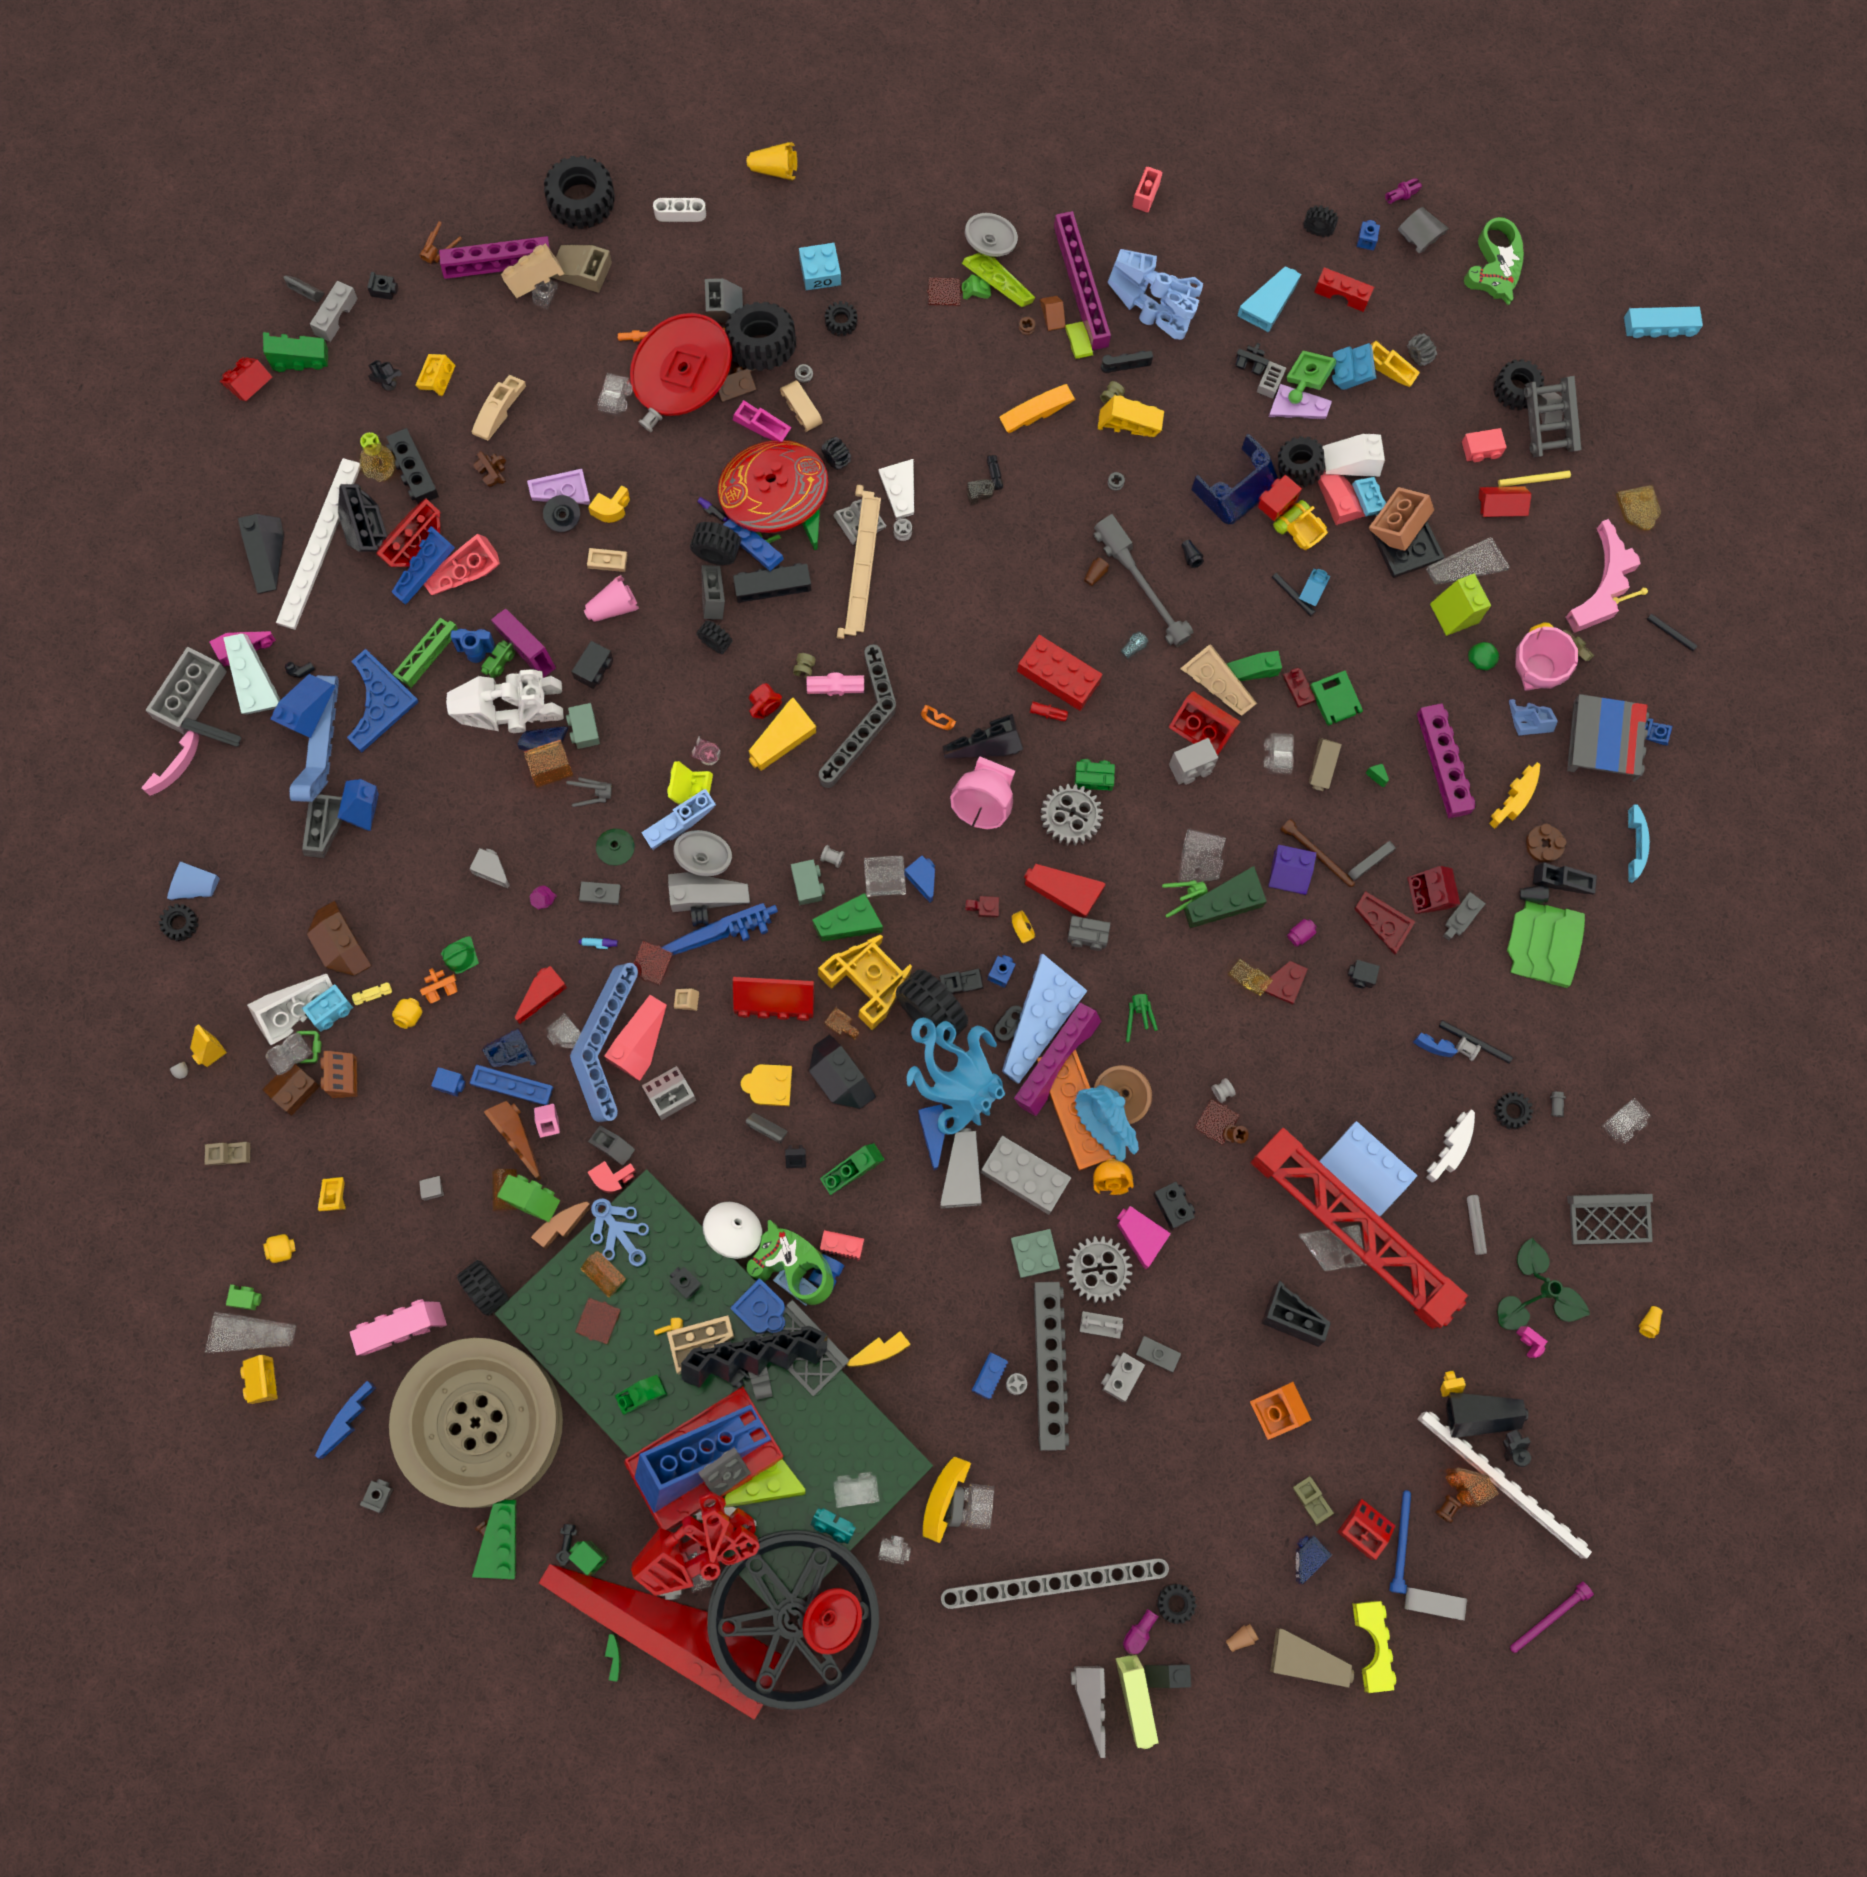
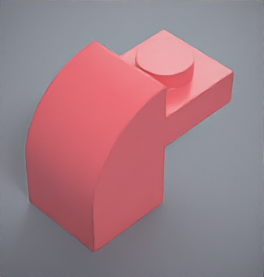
[588,1161,637,1194]

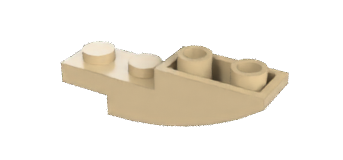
[472,375,526,441]

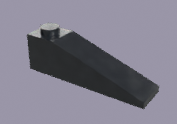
[238,514,284,594]
[943,714,1023,758]

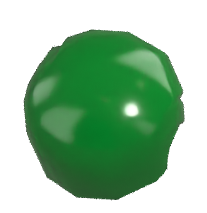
[1468,642,1499,671]

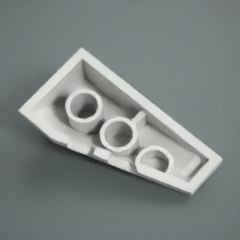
[247,974,333,1045]

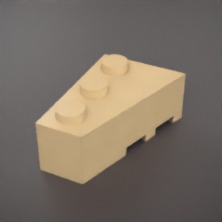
[501,243,564,298]
[667,1315,735,1375]

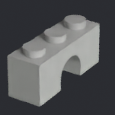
[310,281,358,342]

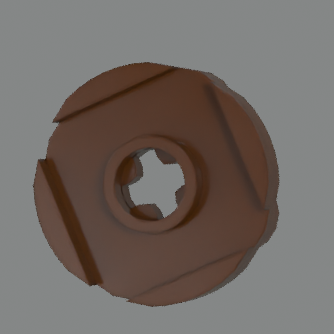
[1526,824,1566,862]

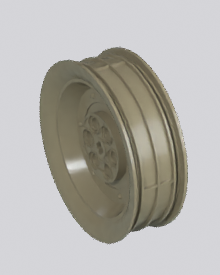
[389,1338,563,1508]

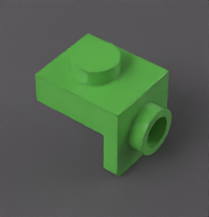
[962,275,991,299]

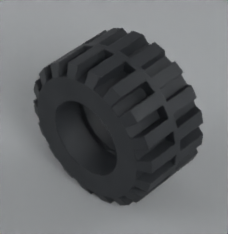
[1493,359,1544,411]
[1278,436,1325,487]
[690,522,741,565]
[457,1260,509,1316]

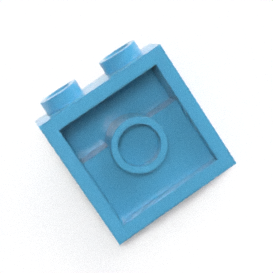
[1332,343,1376,390]

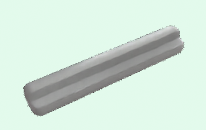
[1467,1195,1487,1255]

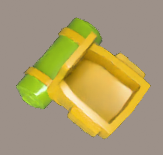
[1273,500,1328,550]

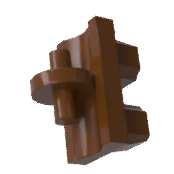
[473,451,506,487]

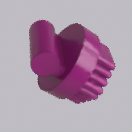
[529,886,557,910]

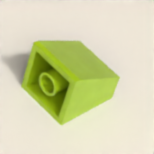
[1430,574,1491,636]

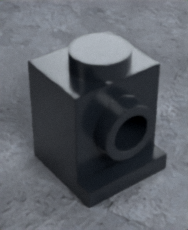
[367,272,398,300]
[669,1267,702,1300]

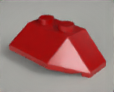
[376,499,440,567]

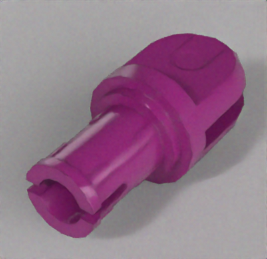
[1385,178,1422,204]
[1123,1609,1158,1655]

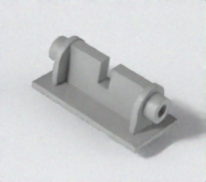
[1080,1311,1123,1339]

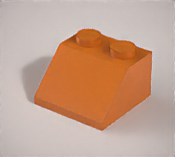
[1250,1382,1311,1440]

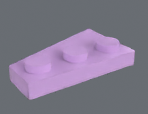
[1269,384,1332,419]
[527,469,590,505]

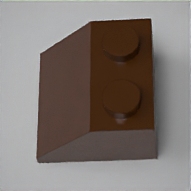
[263,1060,320,1116]

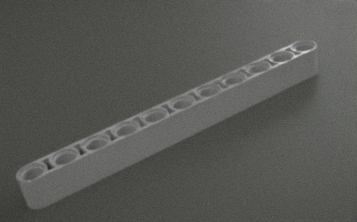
[940,1558,1169,1609]

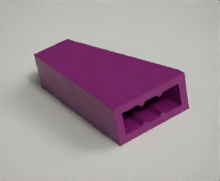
[491,608,556,678]

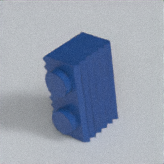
[972,1352,1008,1399]

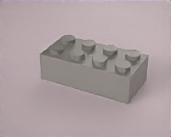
[146,647,227,735]
[981,1136,1071,1215]

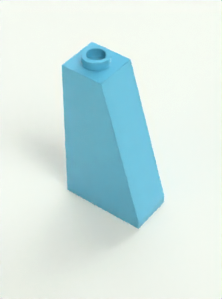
[1237,266,1301,332]

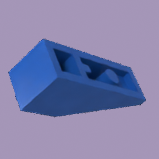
[918,1104,949,1170]

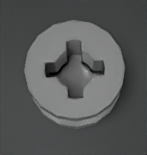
[894,519,912,541]
[1211,1078,1236,1103]
[1006,1373,1027,1395]

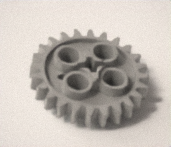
[1040,784,1103,846]
[1066,1236,1132,1303]

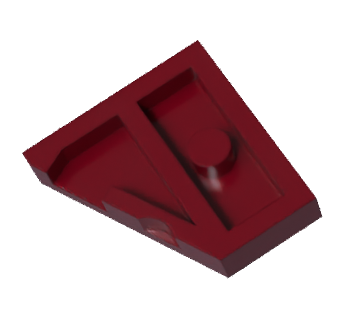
[1258,961,1308,1005]

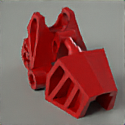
[631,1492,760,1596]

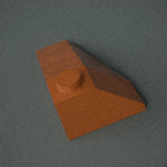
[484,1101,541,1181]

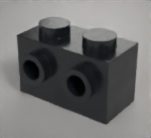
[572,641,613,689]
[1153,1182,1195,1230]

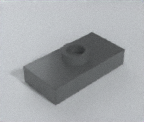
[579,881,621,905]
[1135,1336,1181,1373]

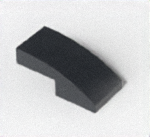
[940,969,984,994]

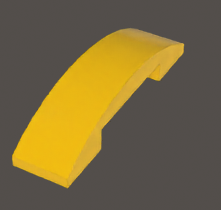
[923,1457,971,1543]

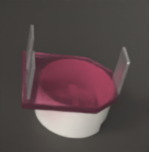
[691,736,721,765]

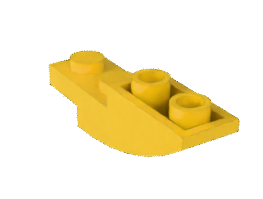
[1489,762,1540,829]

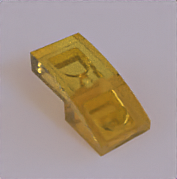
[1228,959,1273,996]

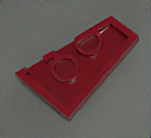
[1354,891,1415,955]

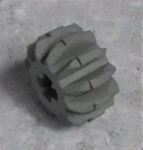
[1407,333,1437,366]

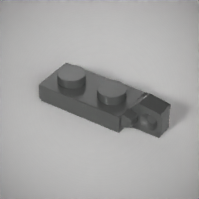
[1443,892,1486,941]

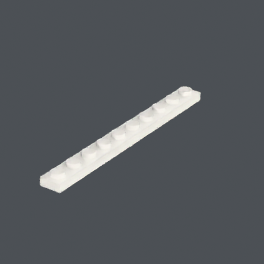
[276,458,361,630]
[1418,1412,1592,1559]

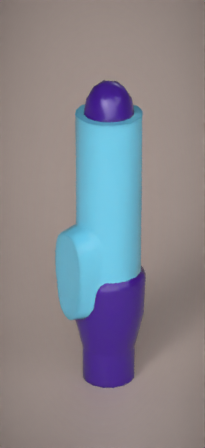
[579,938,618,949]

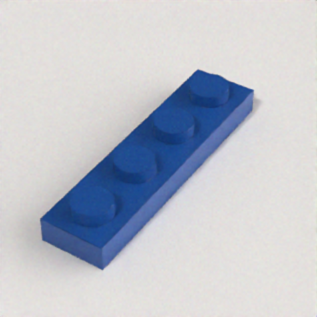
[723,519,784,571]
[470,1065,554,1106]

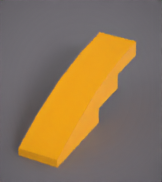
[999,384,1075,433]

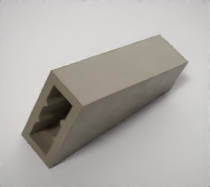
[1270,1628,1354,1687]

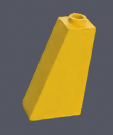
[749,698,816,771]

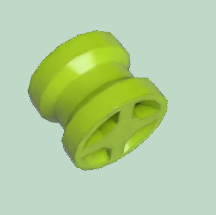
[360,432,382,455]

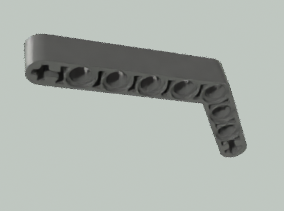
[819,644,896,788]

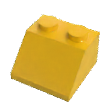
[241,1355,278,1404]

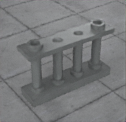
[1524,376,1581,457]

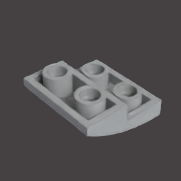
[833,499,886,545]

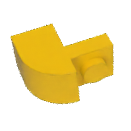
[588,486,630,523]

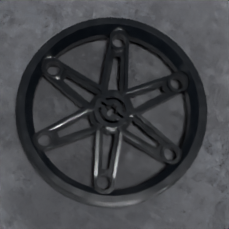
[707,1530,879,1710]

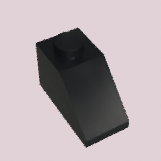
[1144,1663,1191,1688]

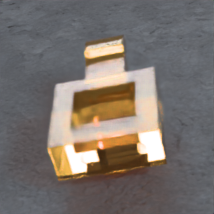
[824,1008,860,1040]

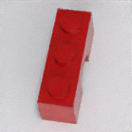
[1314,267,1374,312]

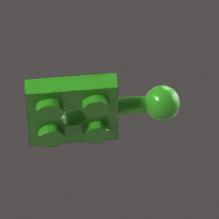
[1287,351,1336,404]

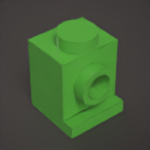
[226,1284,262,1310]

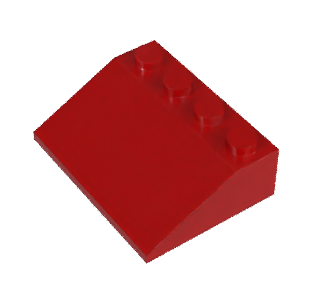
[733,977,815,1021]

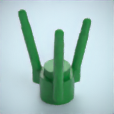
[1126,994,1158,1042]

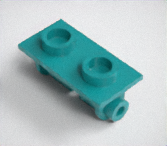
[810,1508,856,1544]

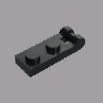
[1101,351,1153,373]

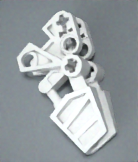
[446,670,564,733]

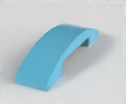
[1628,805,1650,883]

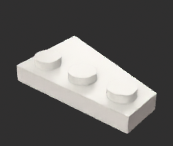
[878,459,914,520]

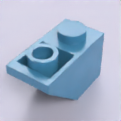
[1299,569,1330,606]

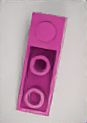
[209,631,276,667]

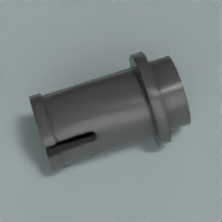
[1550,1092,1566,1117]

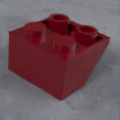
[1407,866,1460,914]

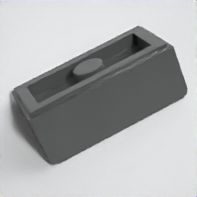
[283,275,325,303]
[746,1113,788,1144]

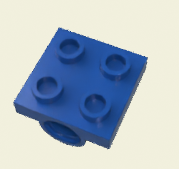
[451,629,496,663]

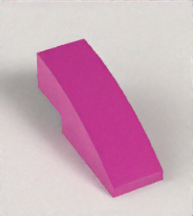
[733,400,791,442]

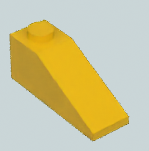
[190,1024,227,1067]

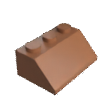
[1369,487,1434,551]

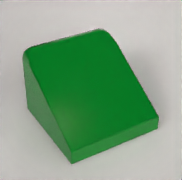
[1366,764,1389,787]

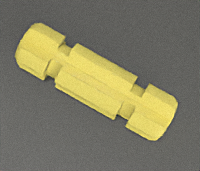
[352,982,392,1005]

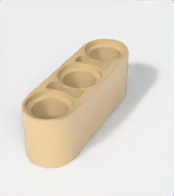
[780,380,823,432]

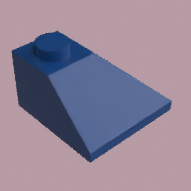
[337,779,379,831]

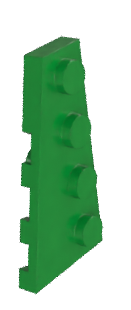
[472,1499,516,1579]

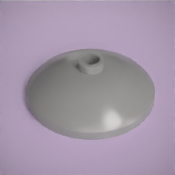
[965,213,1018,257]
[673,830,732,876]

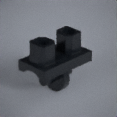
[1236,343,1269,376]
[368,360,402,391]
[1503,1429,1531,1467]

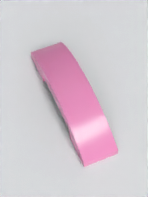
[142,731,199,796]

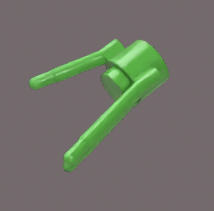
[1162,880,1208,918]

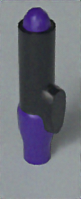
[697,497,728,522]

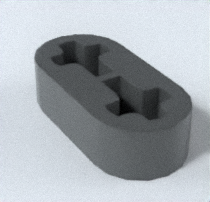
[945,1486,964,1527]

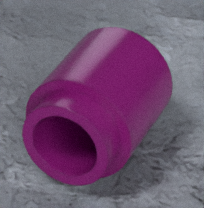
[1287,919,1317,947]

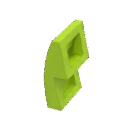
[1065,322,1093,359]

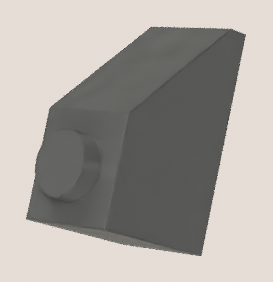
[588,1126,635,1166]

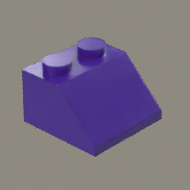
[1268,845,1316,895]

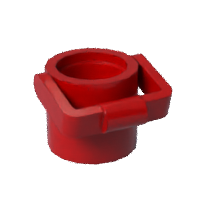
[749,683,782,719]

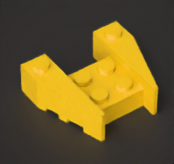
[818,935,912,1030]

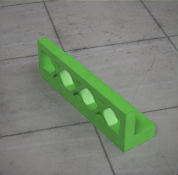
[392,618,458,688]

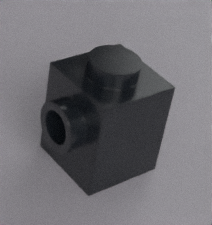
[1347,960,1380,989]

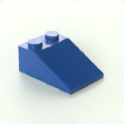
[271,674,335,738]

